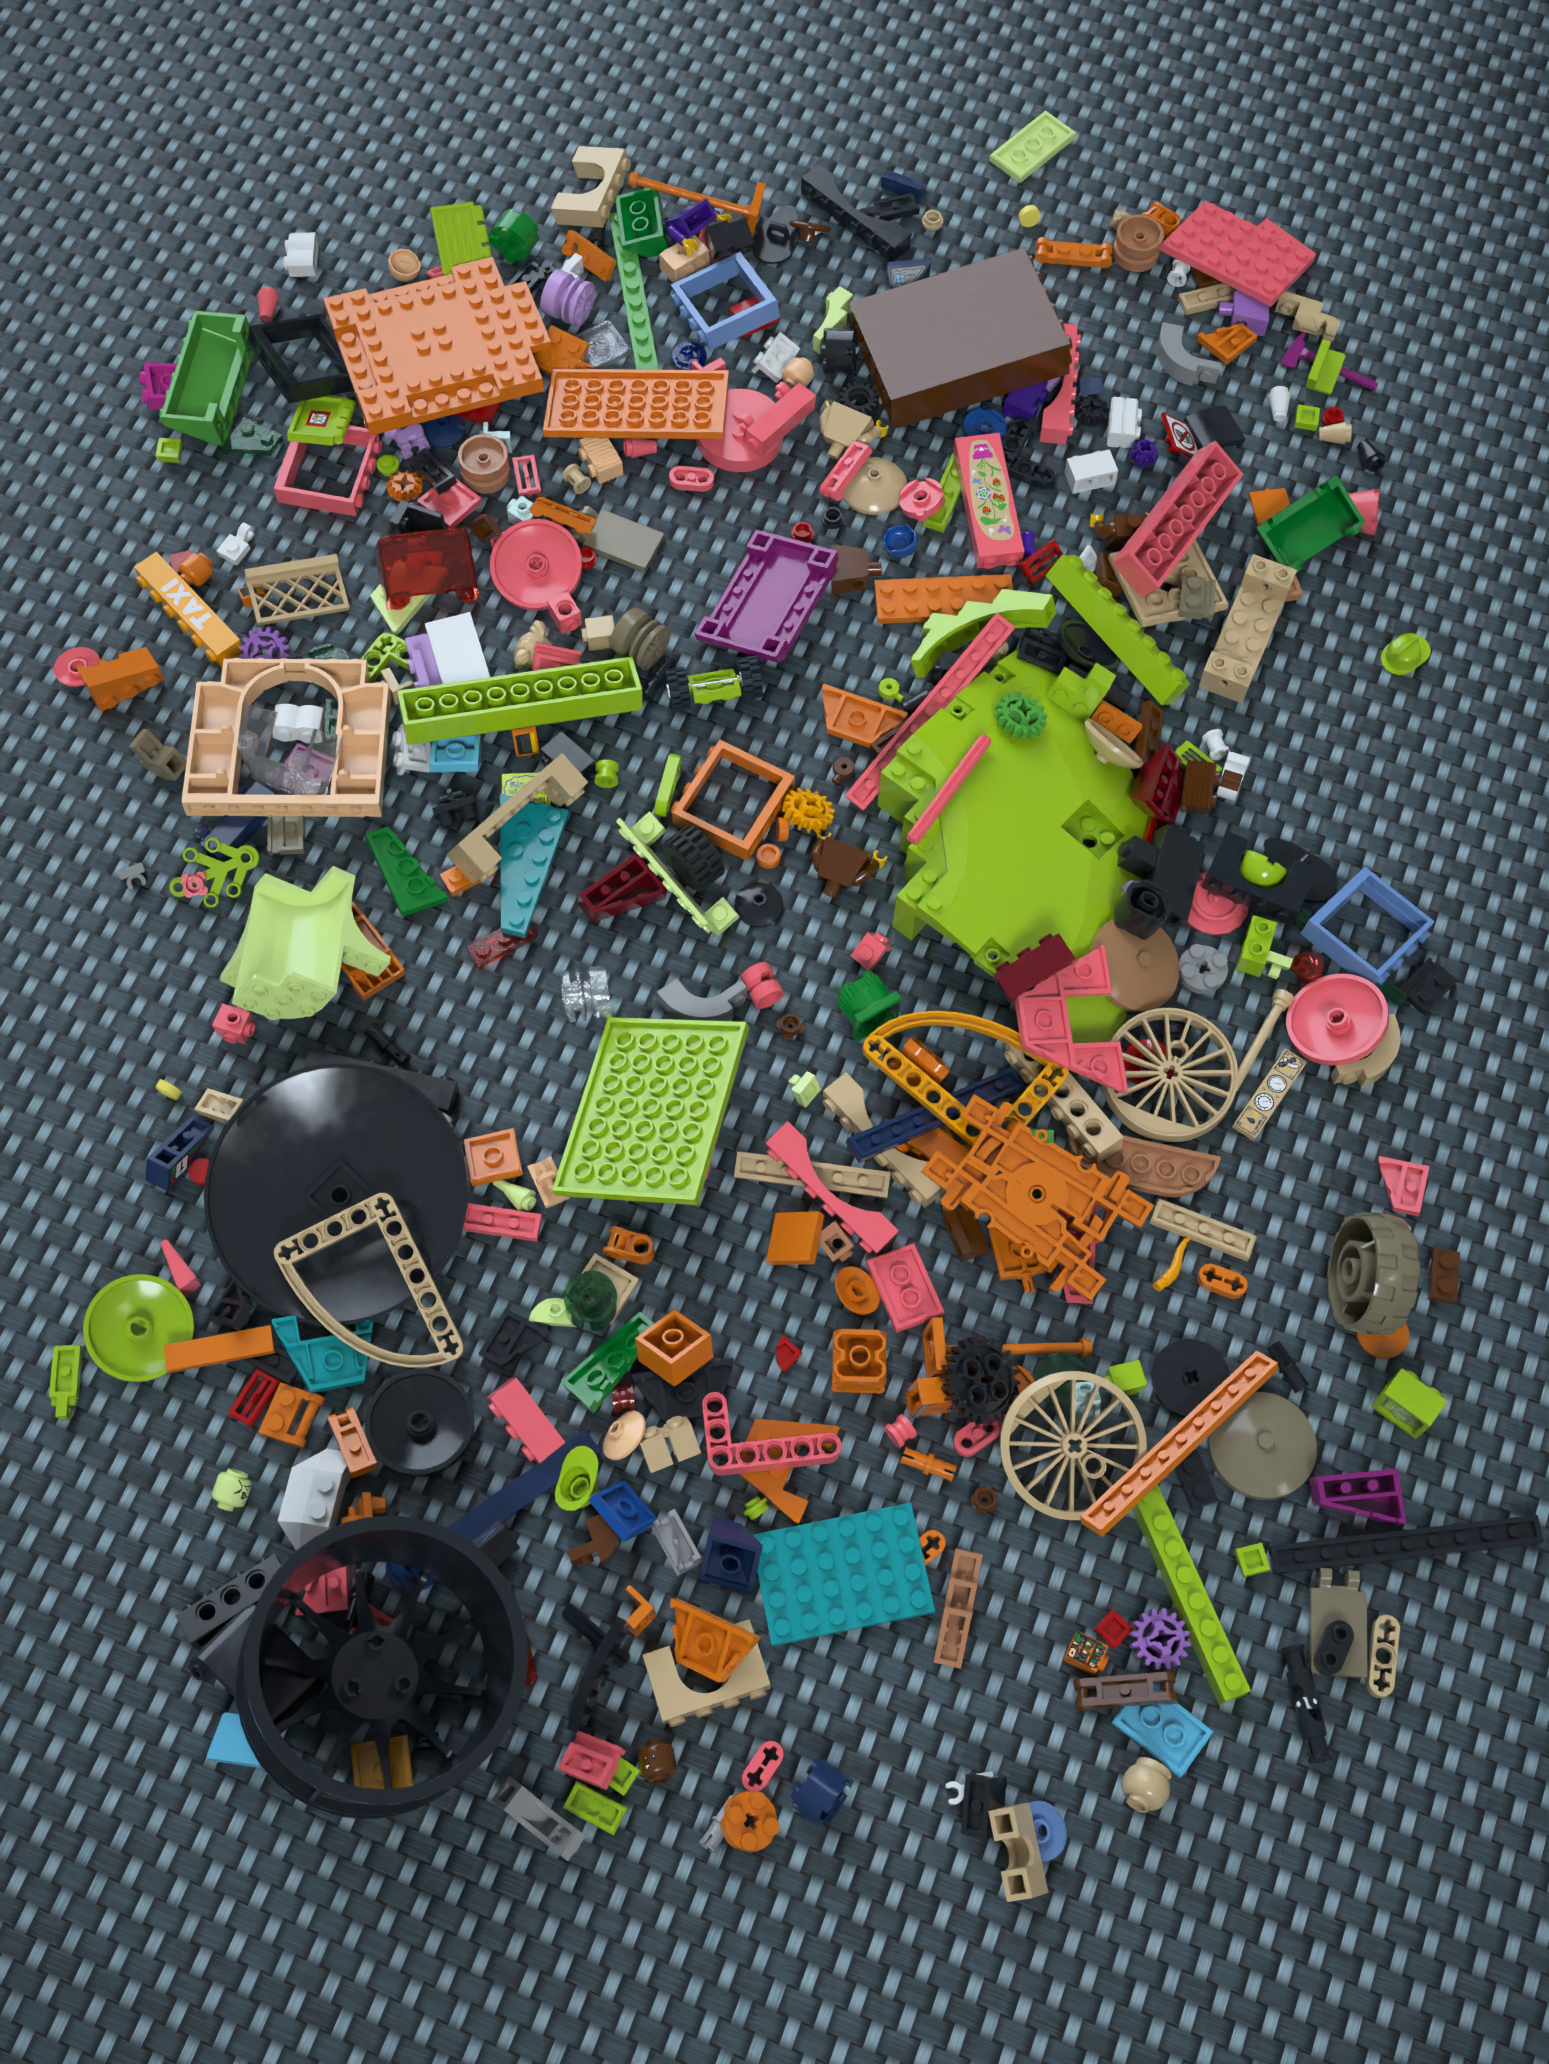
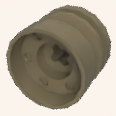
[610,607,671,670]

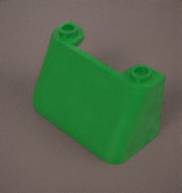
[1254,476,1366,573]

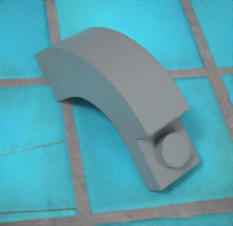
[1157,322,1221,386]
[657,978,747,1021]
[491,1776,586,1861]

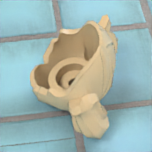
[513,620,554,669]

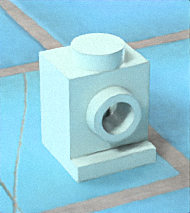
[507,496,544,525]

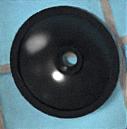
[1058,620,1121,672]

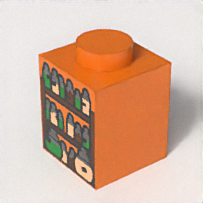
[1063,1631,1109,1676]

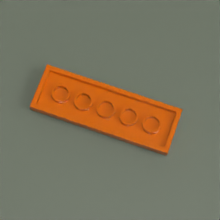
[874,574,1013,624]

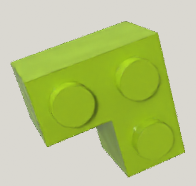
[1046,663,1116,722]

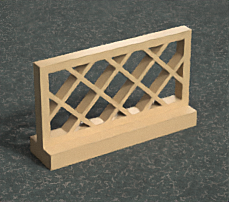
[244,554,350,626]

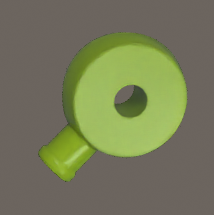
[878,678,905,703]

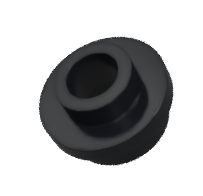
[821,507,844,529]

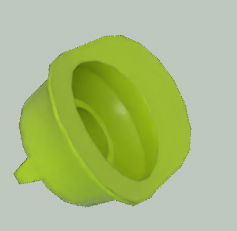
[1381,633,1431,675]
[555,1446,599,1511]

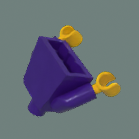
[665,198,732,256]

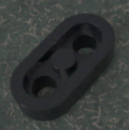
[1313,1620,1354,1676]

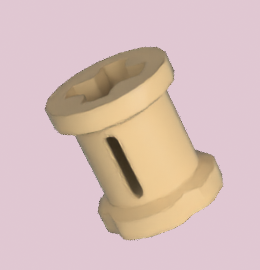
[562,464,591,494]

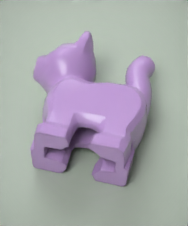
[384,423,430,459]

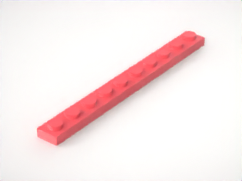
[845,613,1015,812]

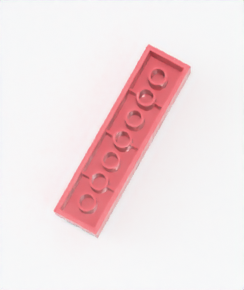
[1112,440,1244,597]

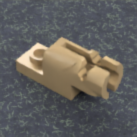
[1275,292,1341,343]

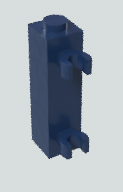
[194,781,277,862]

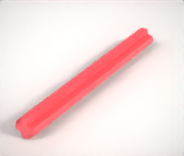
[907,734,991,845]

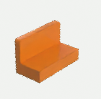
[626,1585,656,1638]

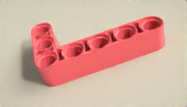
[702,1392,841,1476]

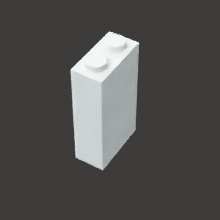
[425,612,490,684]

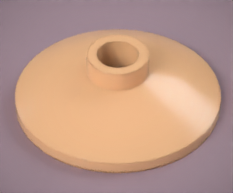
[603,1411,646,1460]

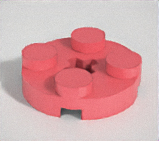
[899,478,945,522]

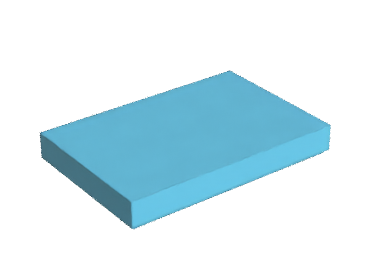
[1111,1684,1214,1778]

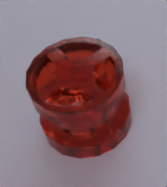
[612,1383,636,1413]

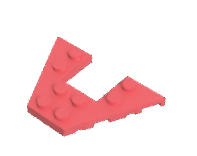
[1014,945,1128,1093]

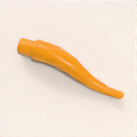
[1153,1237,1191,1292]

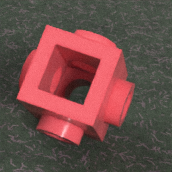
[212,1003,256,1044]

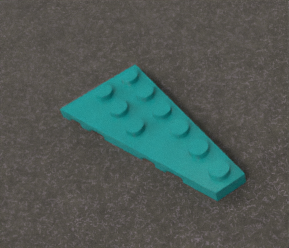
[500,793,570,938]

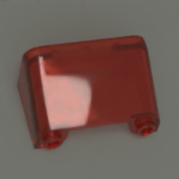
[376,528,479,610]

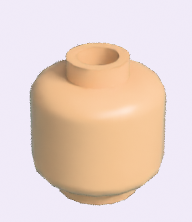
[782,357,814,390]

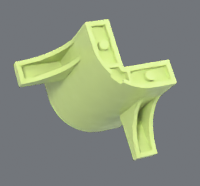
[220,866,391,1020]

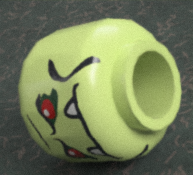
[211,1468,252,1511]

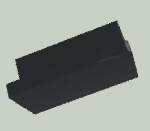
[961,1773,1007,1838]

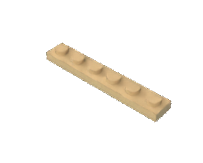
[734,1151,891,1199]

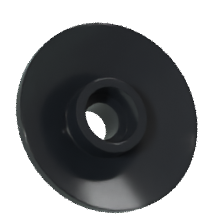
[735,882,783,927]

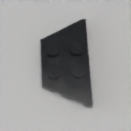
[632,1358,734,1424]

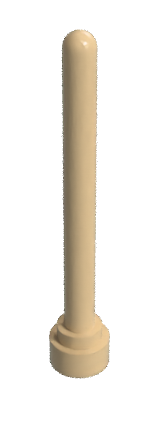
[1236,989,1294,1092]

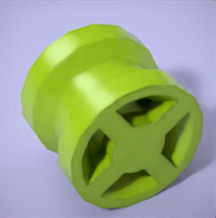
[595,760,619,788]

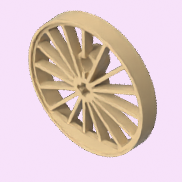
[1101,1008,1238,1142]
[1000,1371,1147,1520]

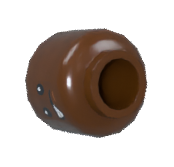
[637,1738,677,1784]

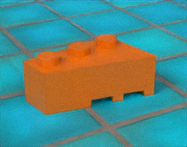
[76,647,164,712]

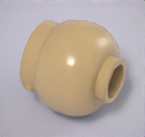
[1121,1757,1171,1813]

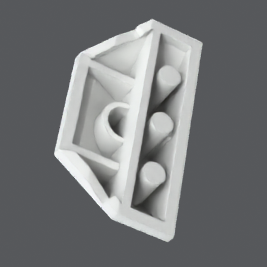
[278,1449,350,1550]

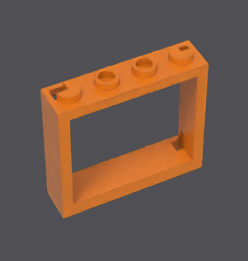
[671,740,795,861]

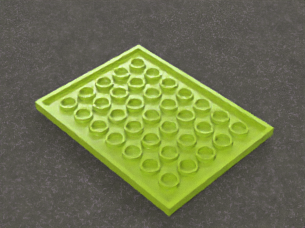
[552,1017,749,1205]

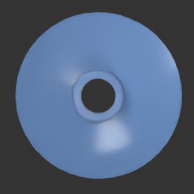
[1030,1801,1067,1862]

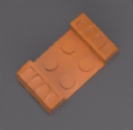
[341,901,405,1002]

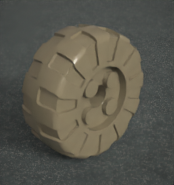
[1327,1212,1420,1335]

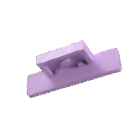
[405,633,442,688]

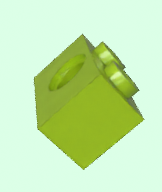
[1236,915,1277,977]

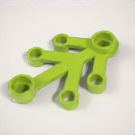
[169,838,259,907]

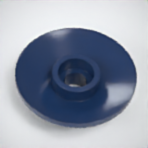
[422,414,466,448]

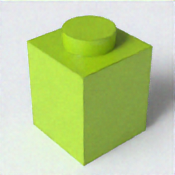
[1103,1360,1147,1399]

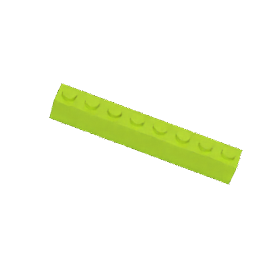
[1046,555,1190,705]
[1132,1485,1251,1706]

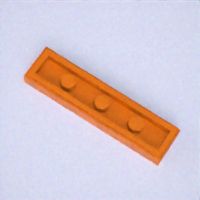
[164,1325,275,1373]

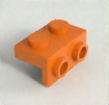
[1090,700,1142,744]

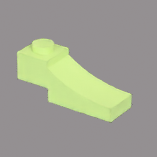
[813,286,853,354]

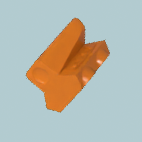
[887,1035,950,1097]
[831,1329,886,1393]

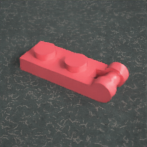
[819,441,873,501]

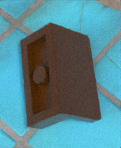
[941,1207,989,1263]

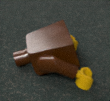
[1089,512,1148,549]
[811,830,887,899]

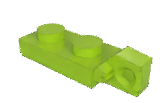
[49,1345,83,1421]

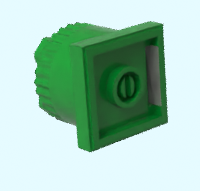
[836,971,901,1042]

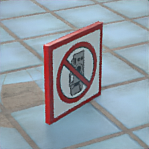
[1161,412,1199,458]

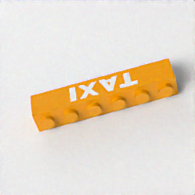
[134,551,244,668]

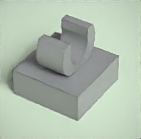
[118,862,146,890]

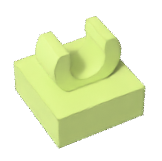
[1266,951,1293,979]
[788,1071,821,1108]

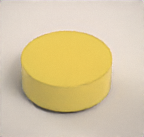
[1018,205,1041,227]
[155,1079,182,1100]

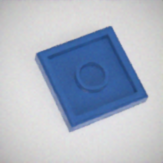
[588,1480,657,1542]

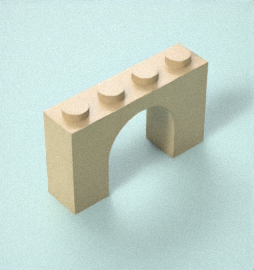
[551,146,631,228]
[643,1619,771,1727]

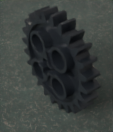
[940,1336,1020,1425]

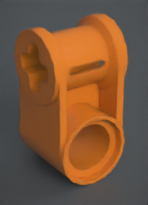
[1140,202,1180,241]
[602,1226,655,1265]

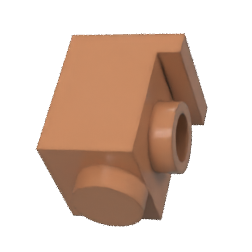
[819,1221,856,1262]

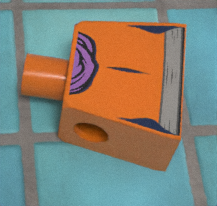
[905,1377,972,1419]

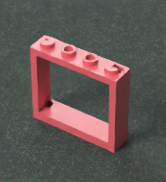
[274,425,382,516]

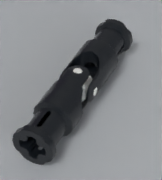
[1281,1644,1333,1764]

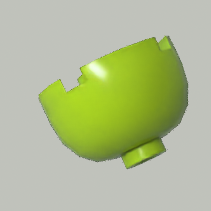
[1240,850,1288,889]

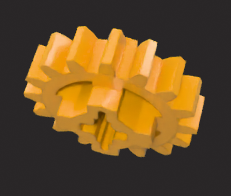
[782,788,835,833]

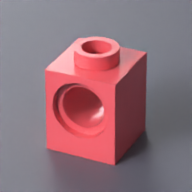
[547,591,582,634]

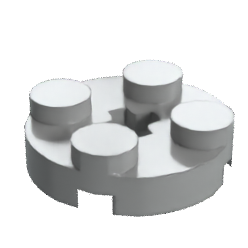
[1179,944,1228,994]

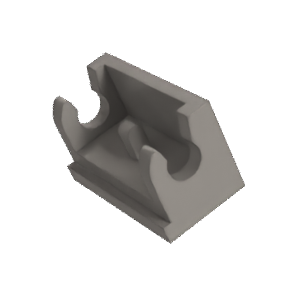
[651,1509,702,1576]

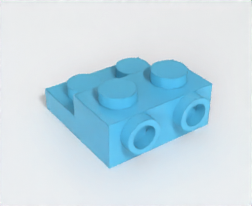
[429,734,482,773]

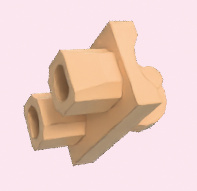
[527,1156,570,1208]

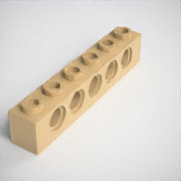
[1004,1043,1124,1164]

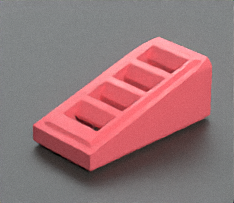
[161,1240,201,1297]

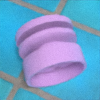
[540,269,595,327]

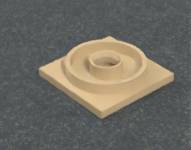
[1108,539,1229,628]

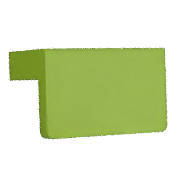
[1306,339,1345,395]

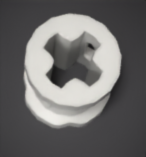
[1167,259,1191,287]
[1202,729,1230,761]

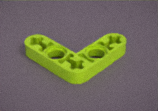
[360,633,410,683]

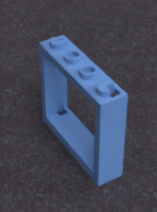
[670,252,780,350]
[1301,867,1435,985]

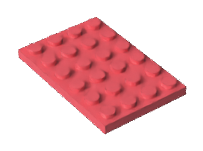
[1160,201,1316,307]

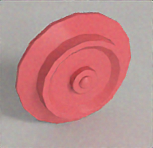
[1187,872,1249,935]

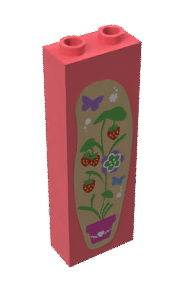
[953,433,1024,569]

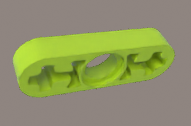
[654,753,682,817]

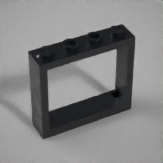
[247,314,354,403]

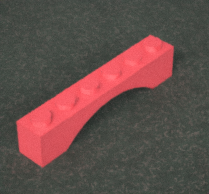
[1039,323,1081,445]
[766,1121,899,1255]

